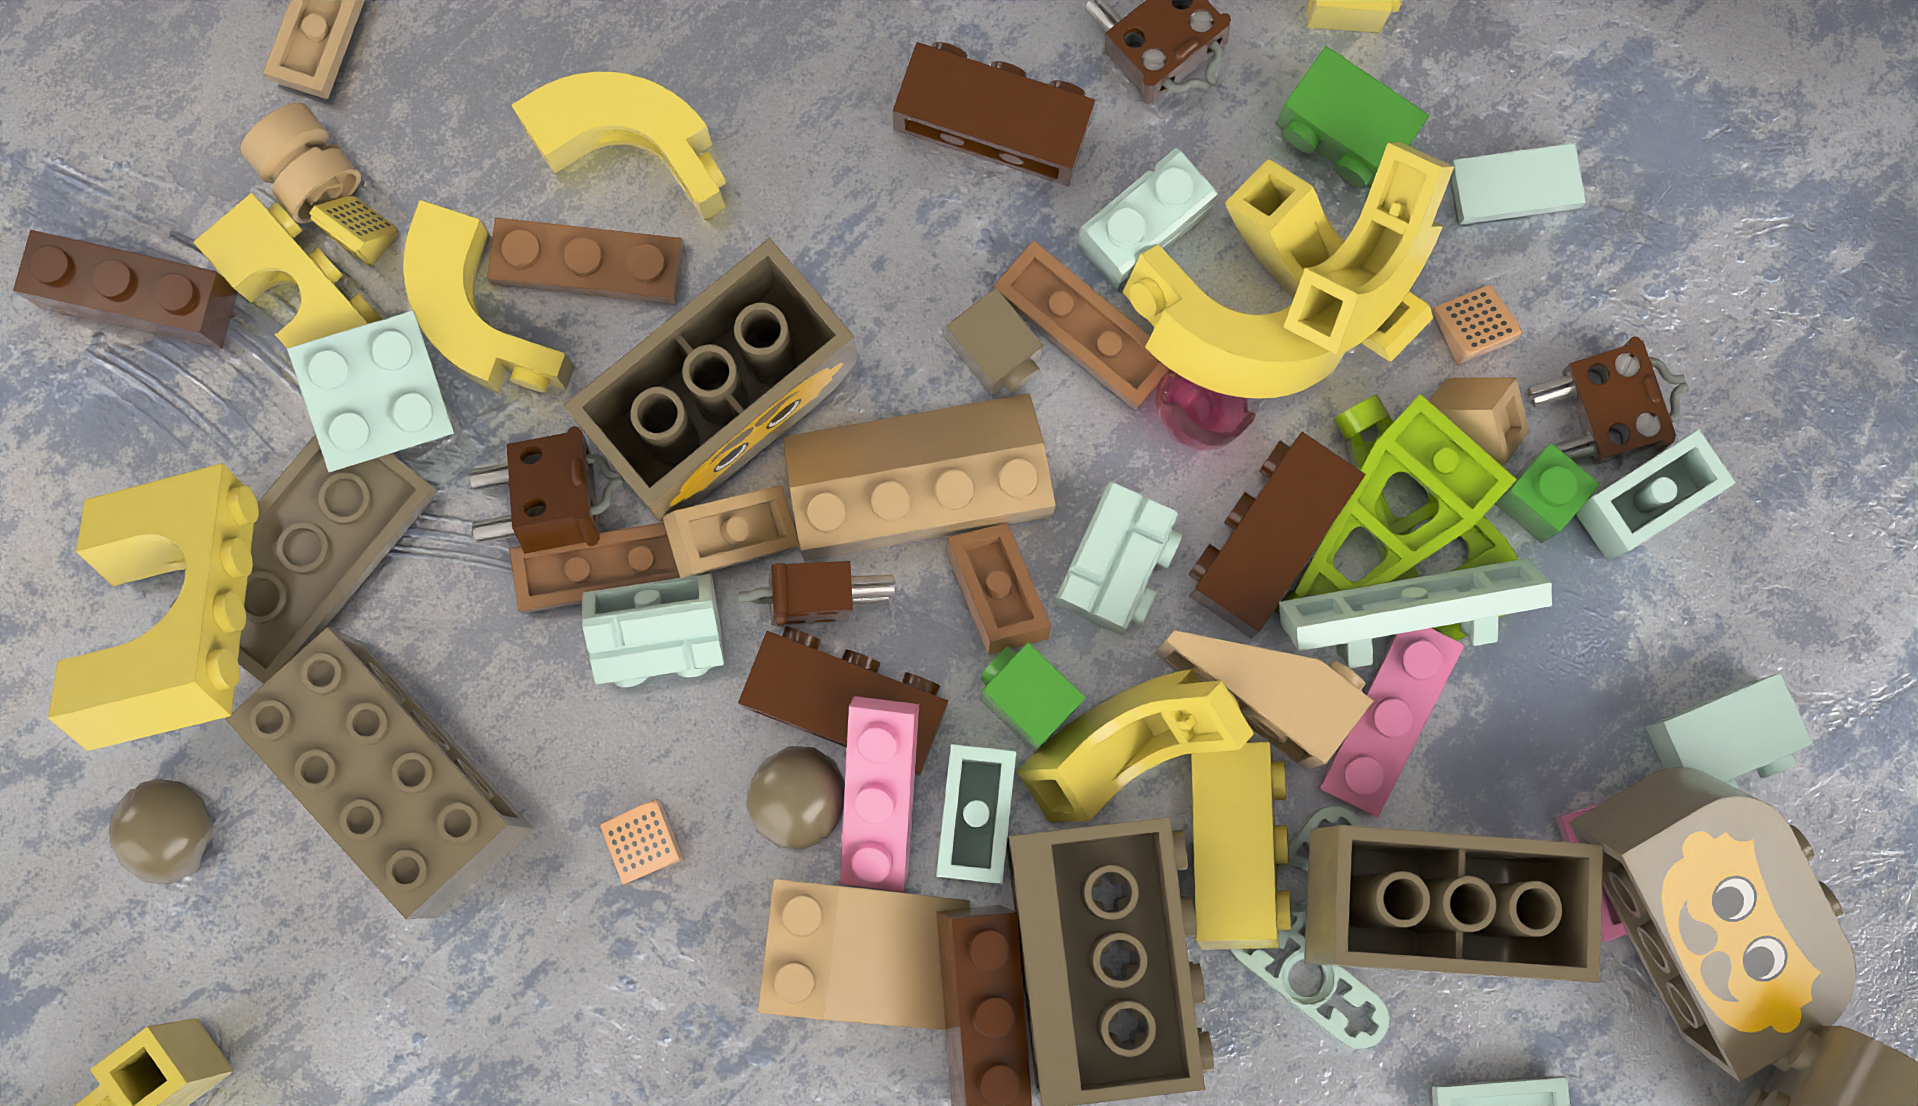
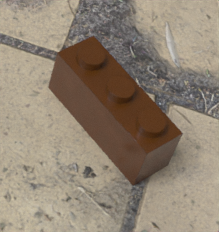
[892,42,1095,187]
[13,230,238,349]
[1188,432,1366,639]
[738,626,949,776]
[936,905,1032,1106]

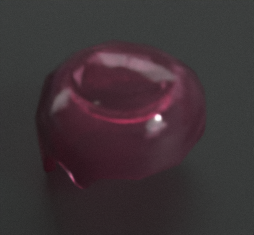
[1156,369,1256,451]

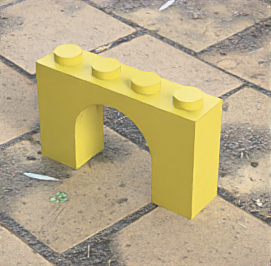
[48,463,259,751]
[74,1018,234,1106]

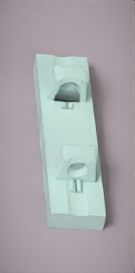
[1279,558,1552,668]

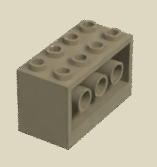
[225,627,534,919]
[1007,817,1214,1106]

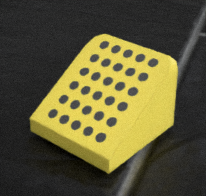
[309,196,399,266]

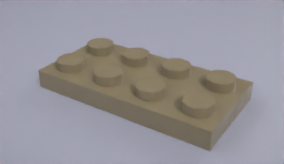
[170,434,439,684]

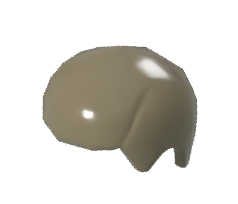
[746,746,845,850]
[109,779,213,885]

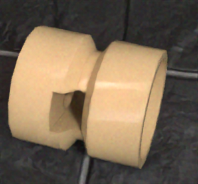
[240,103,361,223]

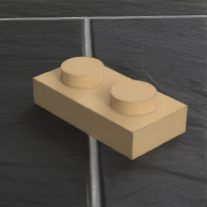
[263,0,365,100]
[663,485,799,578]

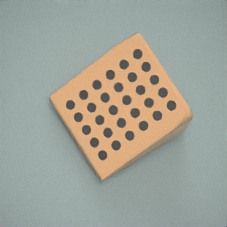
[1432,284,1523,365]
[600,799,684,885]

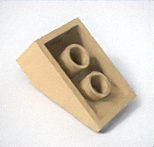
[1154,630,1374,770]
[758,879,970,1030]

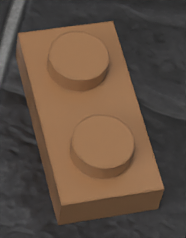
[946,523,1051,655]

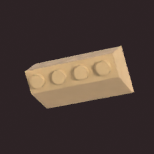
[783,393,1056,561]

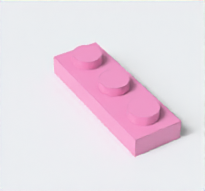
[1318,628,1465,818]
[840,696,919,893]

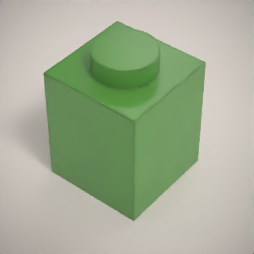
[1495,443,1601,543]

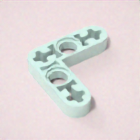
[1227,806,1390,1049]

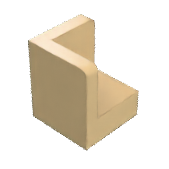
[1429,377,1529,465]

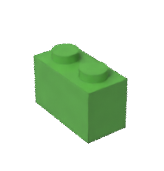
[1275,46,1430,189]
[980,642,1086,753]

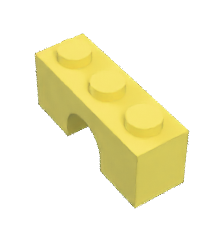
[193,193,383,348]

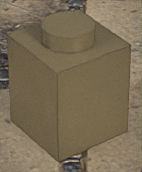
[946,287,1044,397]

